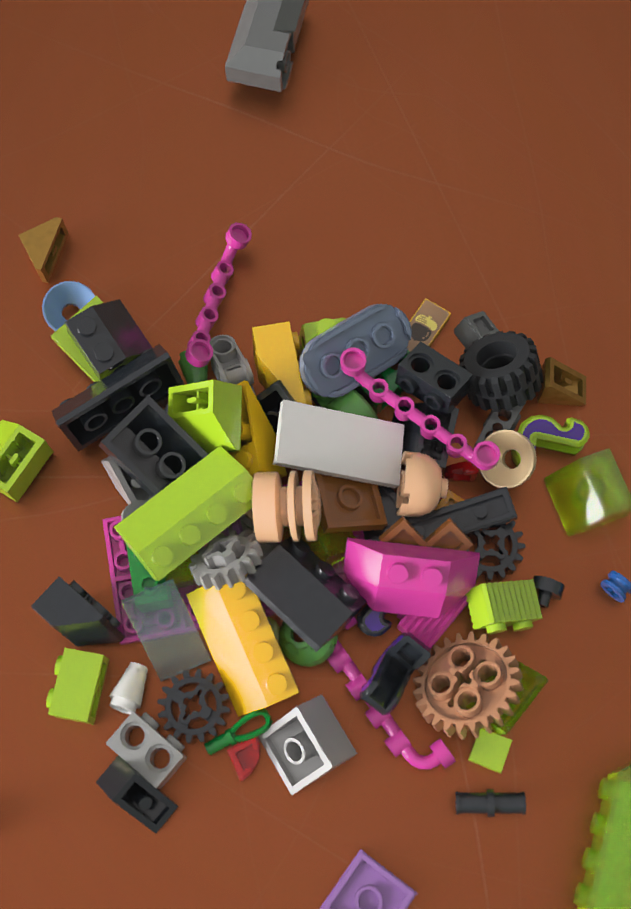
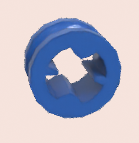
[600,571,631,603]

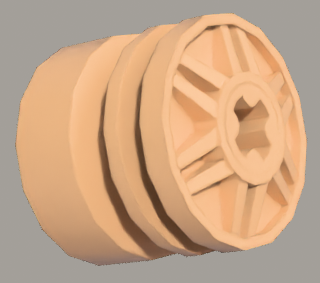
[252,470,321,543]

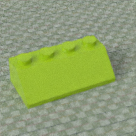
[114,446,253,581]

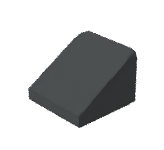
[454,311,499,348]

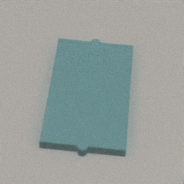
[121,579,211,681]

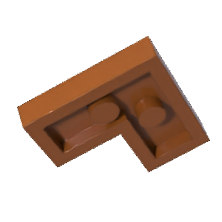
[379,516,473,551]

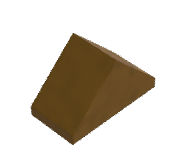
[19,217,68,283]
[538,357,586,406]

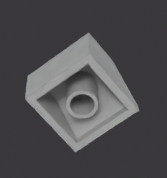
[258,694,357,795]

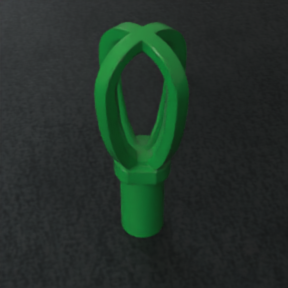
[204,708,272,756]

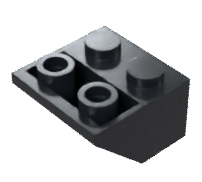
[392,402,459,478]
[31,576,126,647]

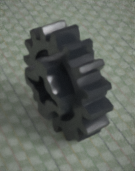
[466,521,525,582]
[157,669,231,744]

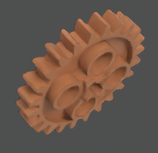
[413,631,523,739]

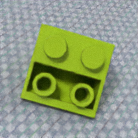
[168,379,242,454]
[0,419,54,502]

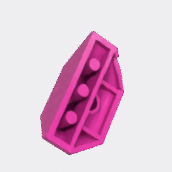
[343,538,480,618]

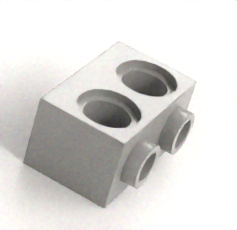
[106,711,188,790]

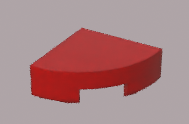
[444,461,479,482]
[227,736,261,782]

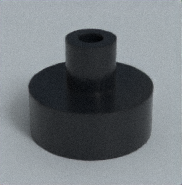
[533,576,565,609]

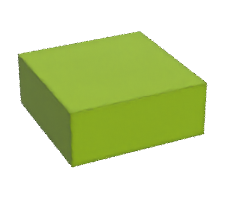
[468,728,512,773]

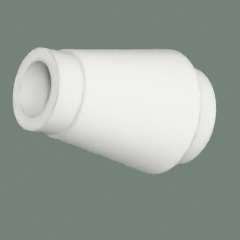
[109,662,148,715]

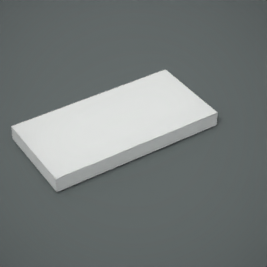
[273,400,404,488]

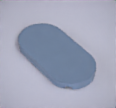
[299,304,412,398]

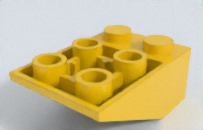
[252,321,312,405]
[228,380,287,478]

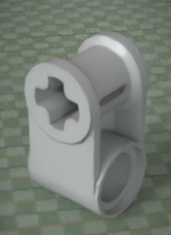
[210,335,254,385]

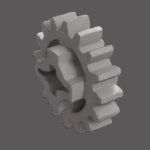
[189,530,263,591]

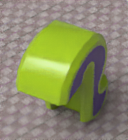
[511,415,590,467]

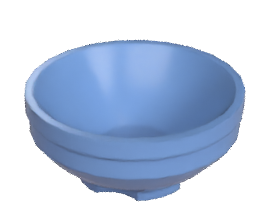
[42,281,95,331]

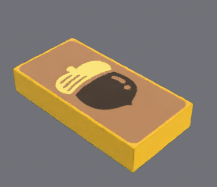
[407,298,451,352]

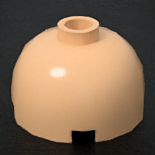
[396,451,448,517]

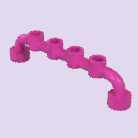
[185,223,252,367]
[340,347,500,470]
[327,617,456,769]

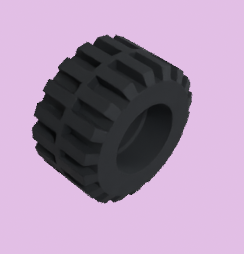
[458,331,544,412]

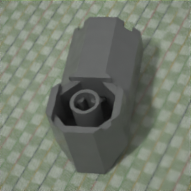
[225,0,309,92]

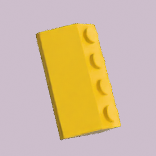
[186,573,299,717]

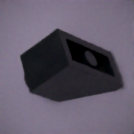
[96,755,178,834]

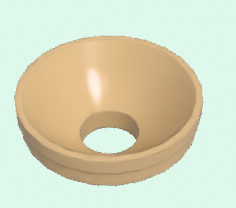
[480,430,537,489]

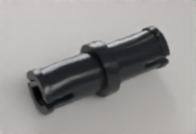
[456,789,526,817]

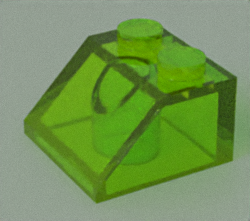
[544,448,631,537]

